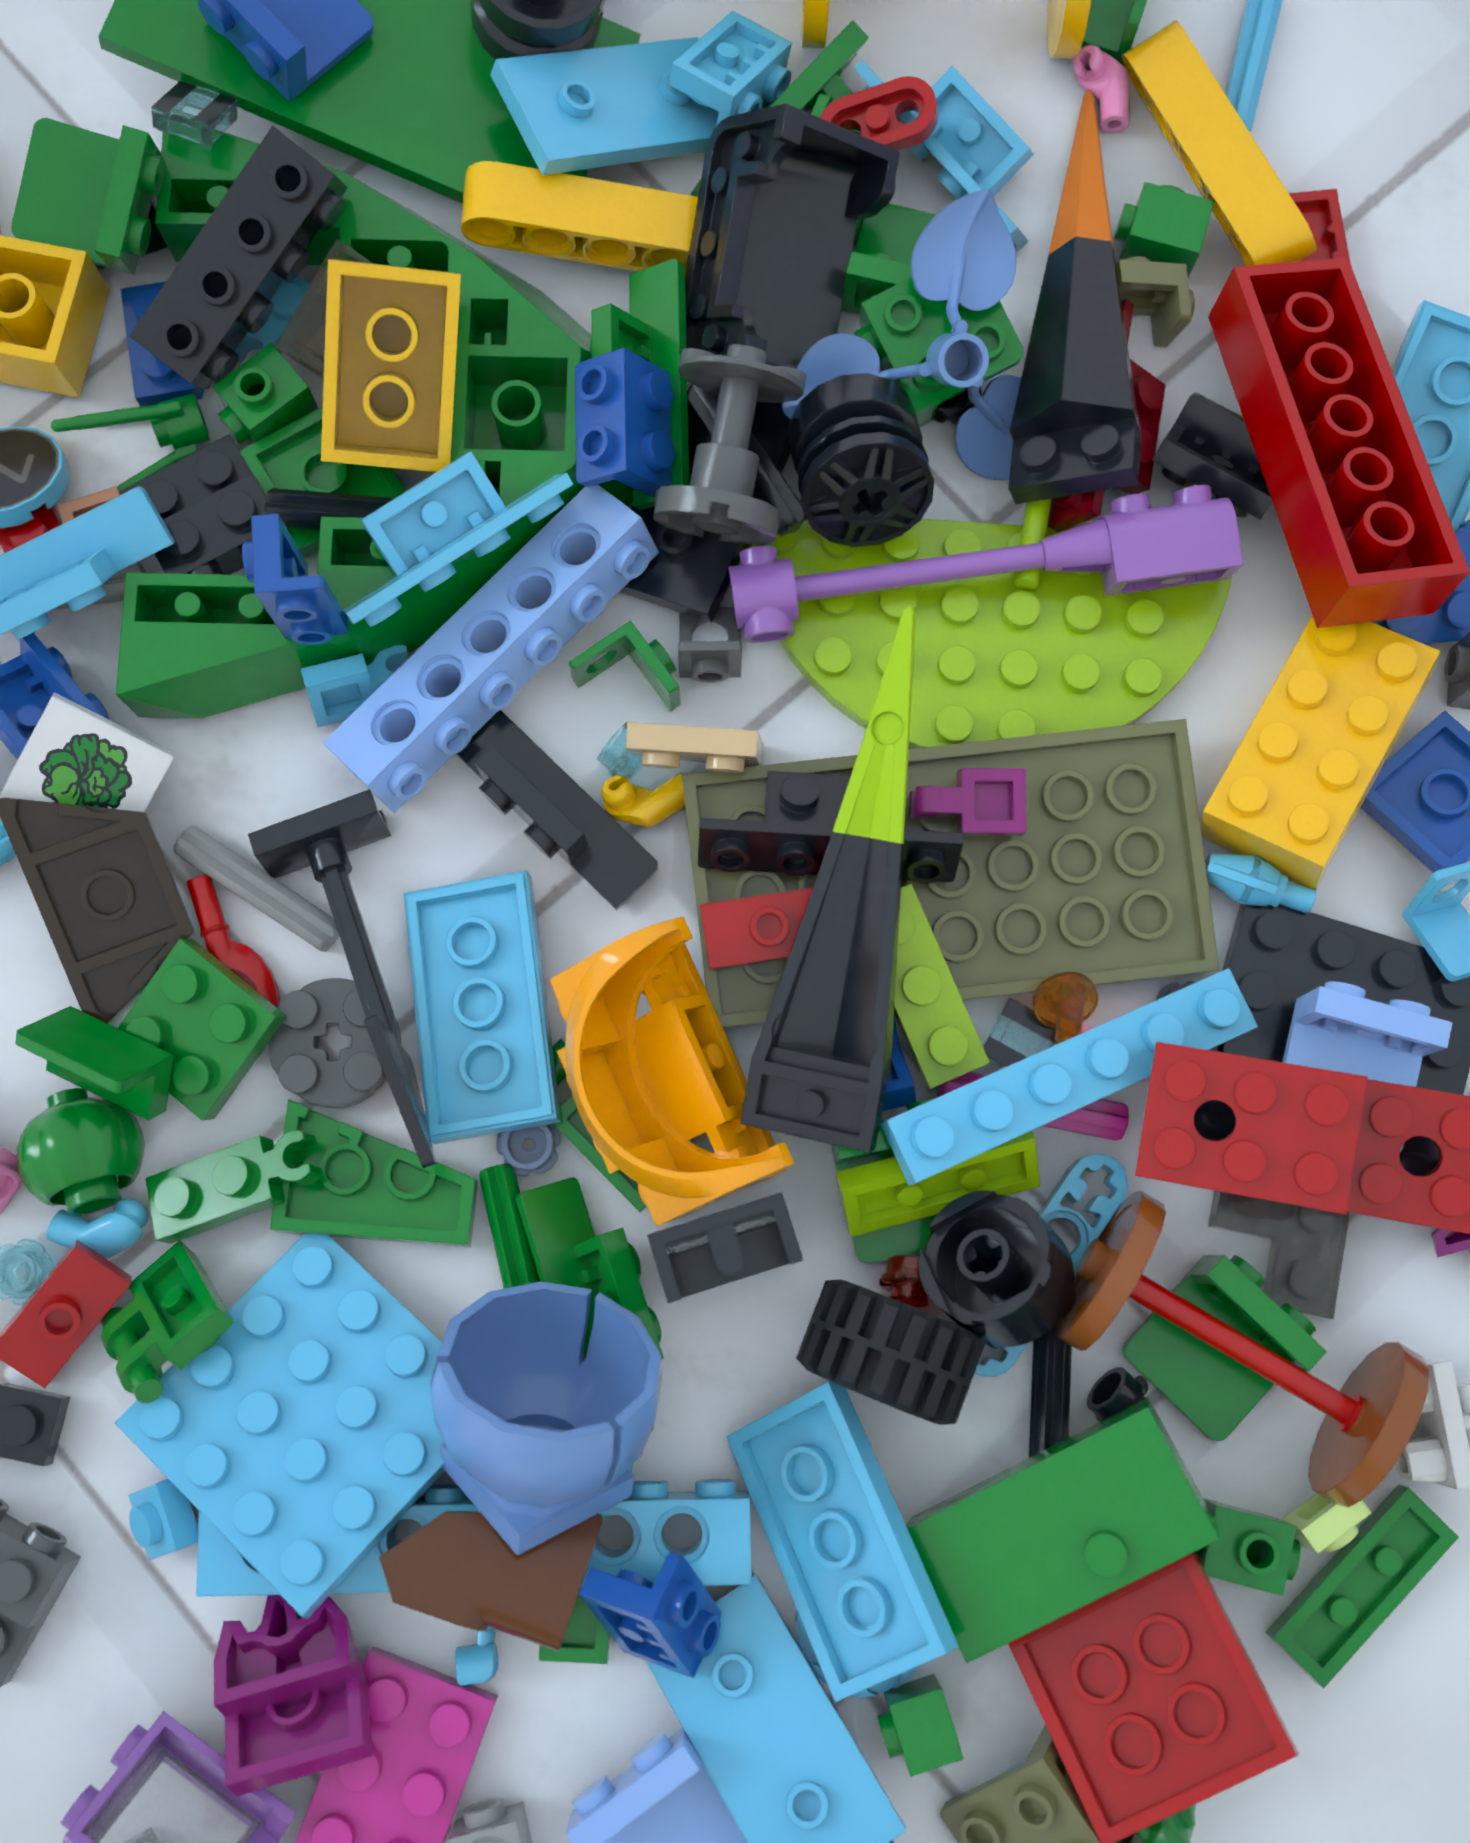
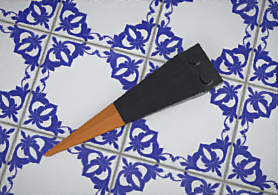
[1008,89,1142,504]

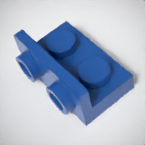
[578,1552,721,1678]

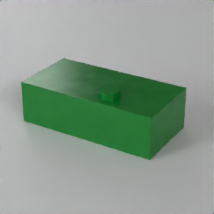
[906,1398,1220,1663]

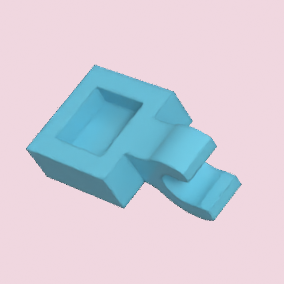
[301,645,409,728]

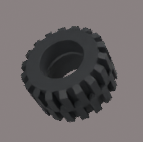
[796,1279,985,1425]

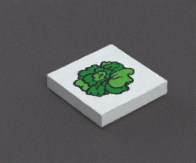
[0,692,174,812]

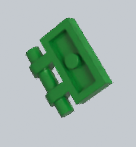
[101,1240,235,1403]

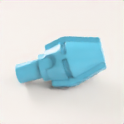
[1205,853,1317,914]

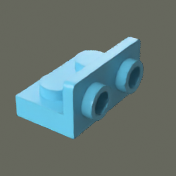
[668,10,792,126]

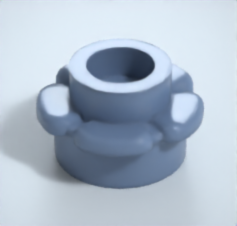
[497,1124,561,1177]

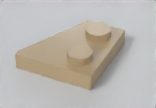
[626,722,764,773]

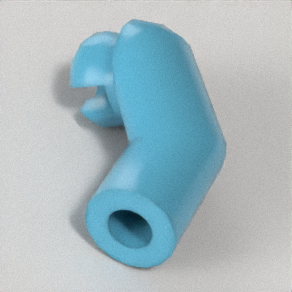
[46,1199,149,1258]

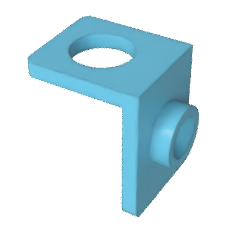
[1402,862,1470,982]

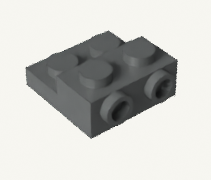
[0,1499,81,1687]

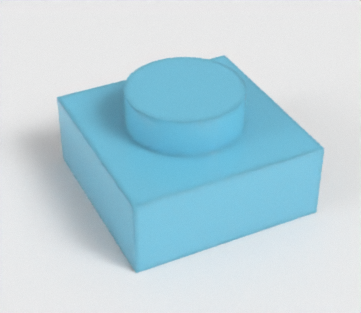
[128,1479,198,1560]

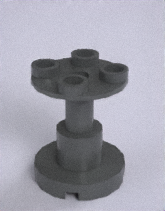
[653,344,807,545]

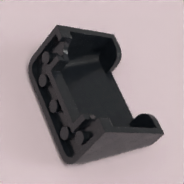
[685,104,900,369]

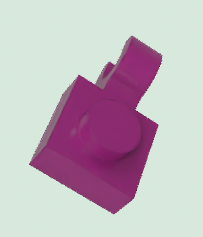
[909,768,1026,836]

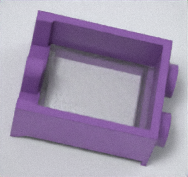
[61,1711,297,1843]

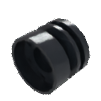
[789,373,934,547]

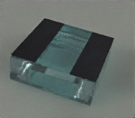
[151,81,238,146]
[982,998,1067,1069]

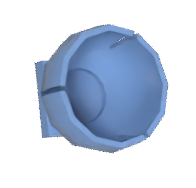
[430,1282,662,1556]

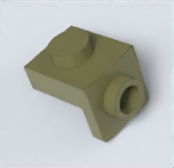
[1116,256,1195,347]

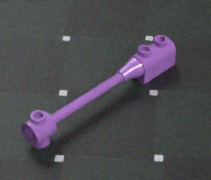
[729,485,1244,643]

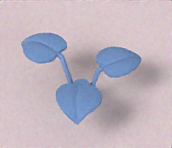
[781,190,1021,480]

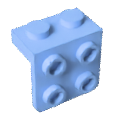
[1282,982,1453,1151]
[566,1727,747,1843]

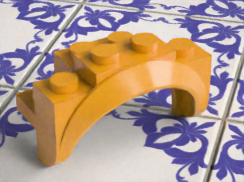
[549,917,795,1227]

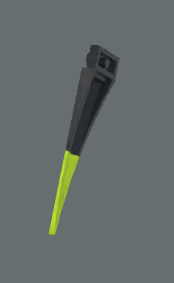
[740,605,916,1153]

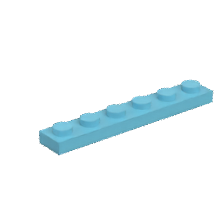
[880,968,1258,1186]

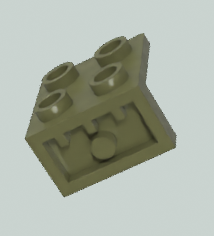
[940,1725,1142,1843]

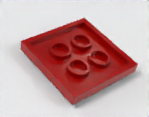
[1008,1552,1300,1843]

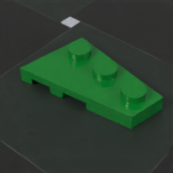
[270,1099,478,1247]

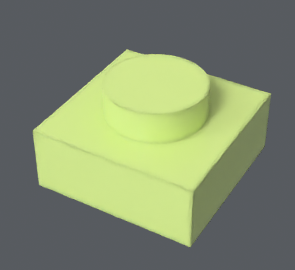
[1281,1493,1372,1554]

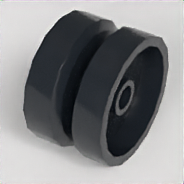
[471,0,605,59]

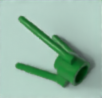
[50,392,211,494]

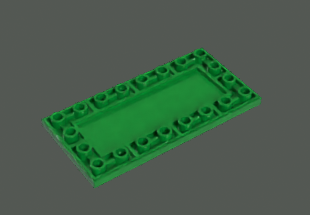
[98,0,641,204]

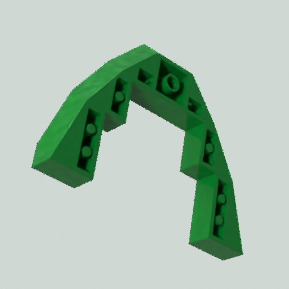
[116,112,633,719]

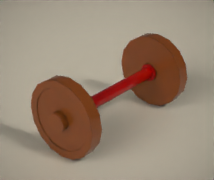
[1055,1190,1429,1507]

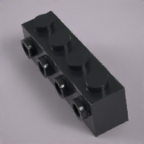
[129,125,348,390]

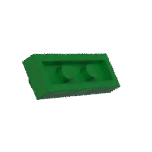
[1265,1485,1459,1688]

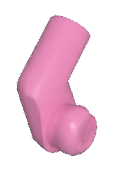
[1072,45,1130,133]

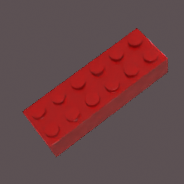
[1208,257,1470,628]

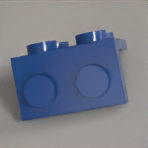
[197,0,373,102]

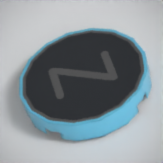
[0,426,70,529]

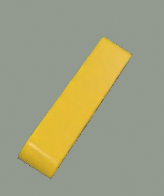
[1122,20,1317,266]
[461,161,698,274]

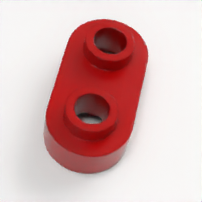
[820,76,938,151]

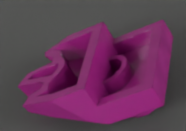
[214,1595,373,1797]

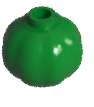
[17,1088,145,1215]

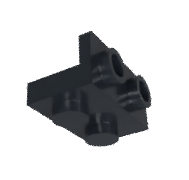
[1152,393,1272,520]

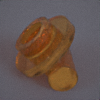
[1032,972,1098,1044]

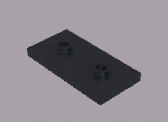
[620,384,791,623]

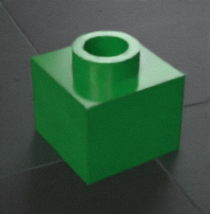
[877,1674,964,1777]

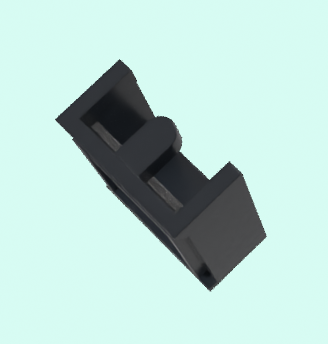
[647,1192,803,1304]

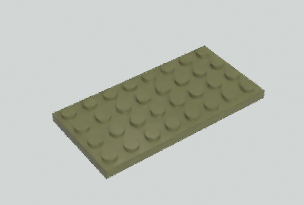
[682,719,1220,1028]

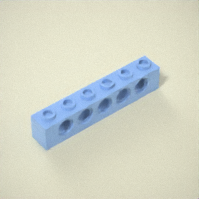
[322,484,659,813]

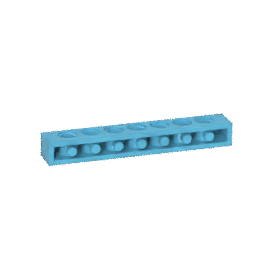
[196,1479,752,1597]

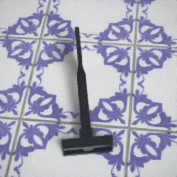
[248,789,436,1168]

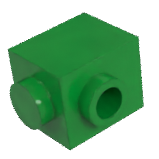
[1114,182,1214,278]
[212,343,318,445]
[1195,1498,1301,1596]

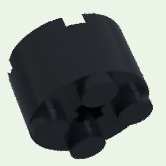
[918,1190,1076,1349]

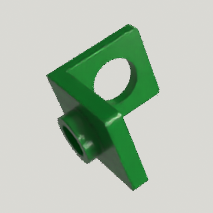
[569,620,681,711]

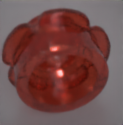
[879,1255,929,1307]

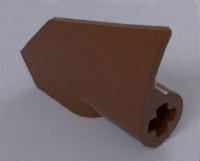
[379,1511,603,1652]

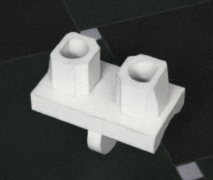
[1396,1359,1470,1490]

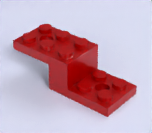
[1135,1042,1470,1234]

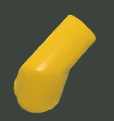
[601,772,685,827]

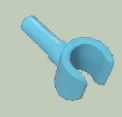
[455,1627,499,1686]

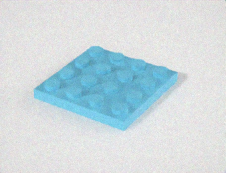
[114,1234,445,1619]

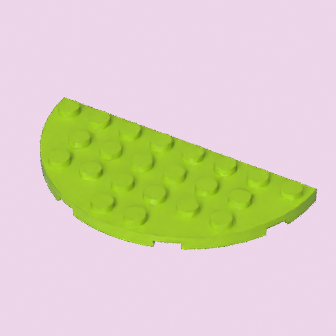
[750,519,1232,749]

